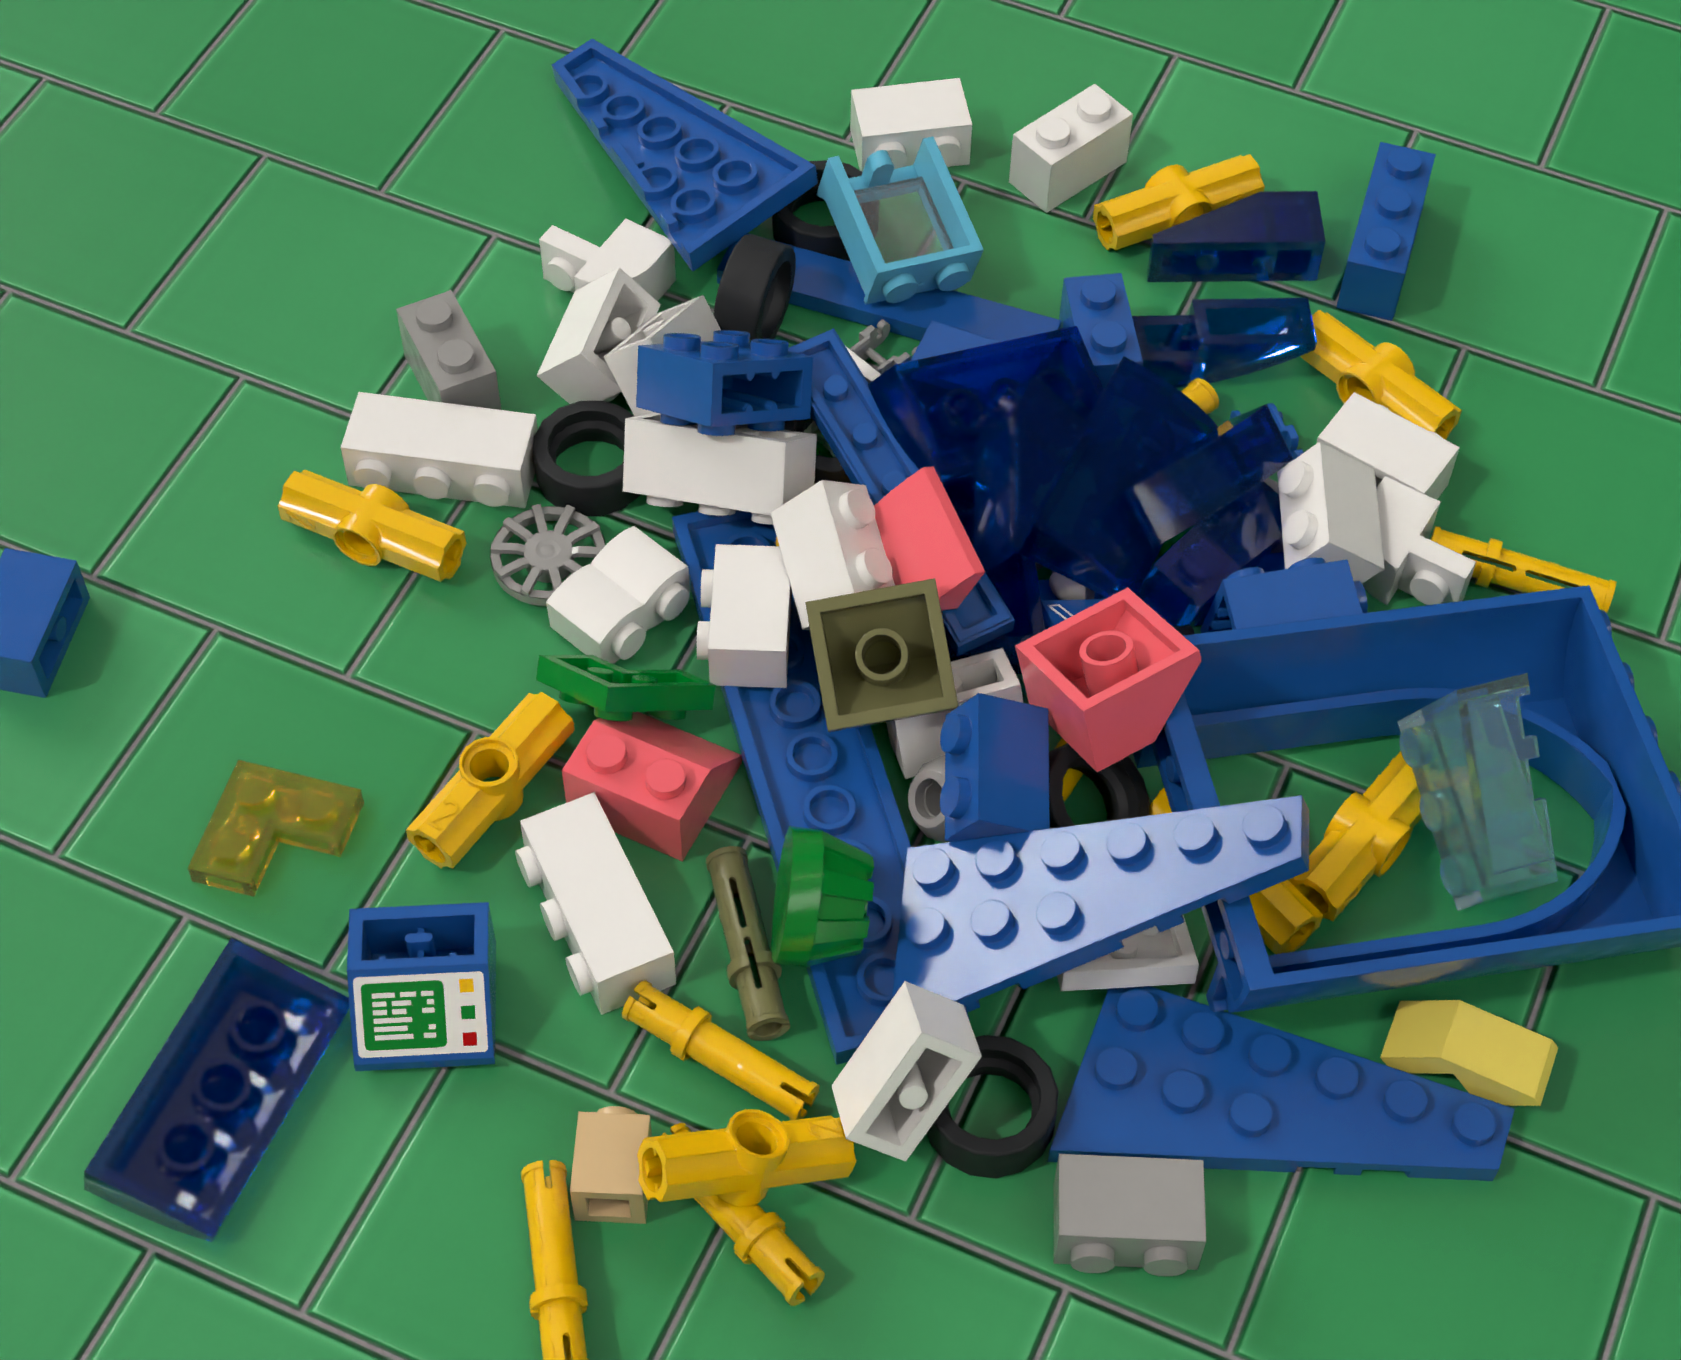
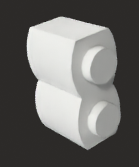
[546,526,691,664]

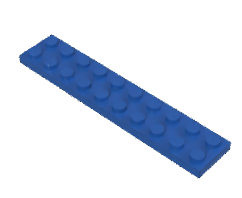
[672,510,970,1065]

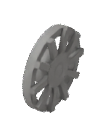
[490,504,606,606]

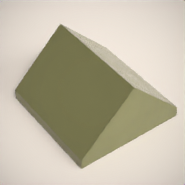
[805,578,958,733]

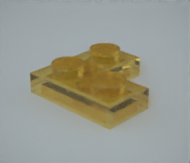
[188,760,364,897]

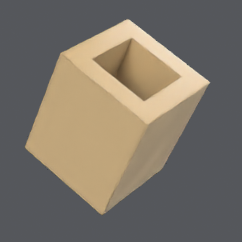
[570,1106,652,1224]

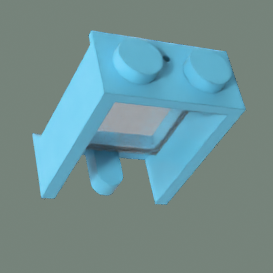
[816,136,984,305]

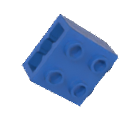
[636,330,813,436]
[1200,557,1368,633]

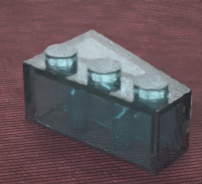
[1397,673,1558,911]

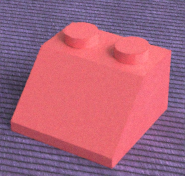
[1015,587,1202,772]
[562,712,742,862]

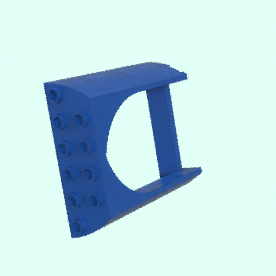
[1133,585,1681,1013]

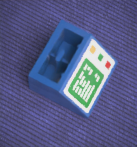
[347,902,496,1071]

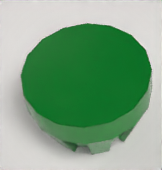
[771,826,874,967]

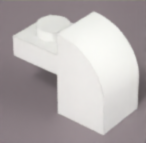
[539,219,676,301]
[1362,476,1476,605]

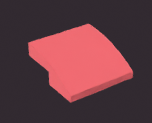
[874,466,985,611]

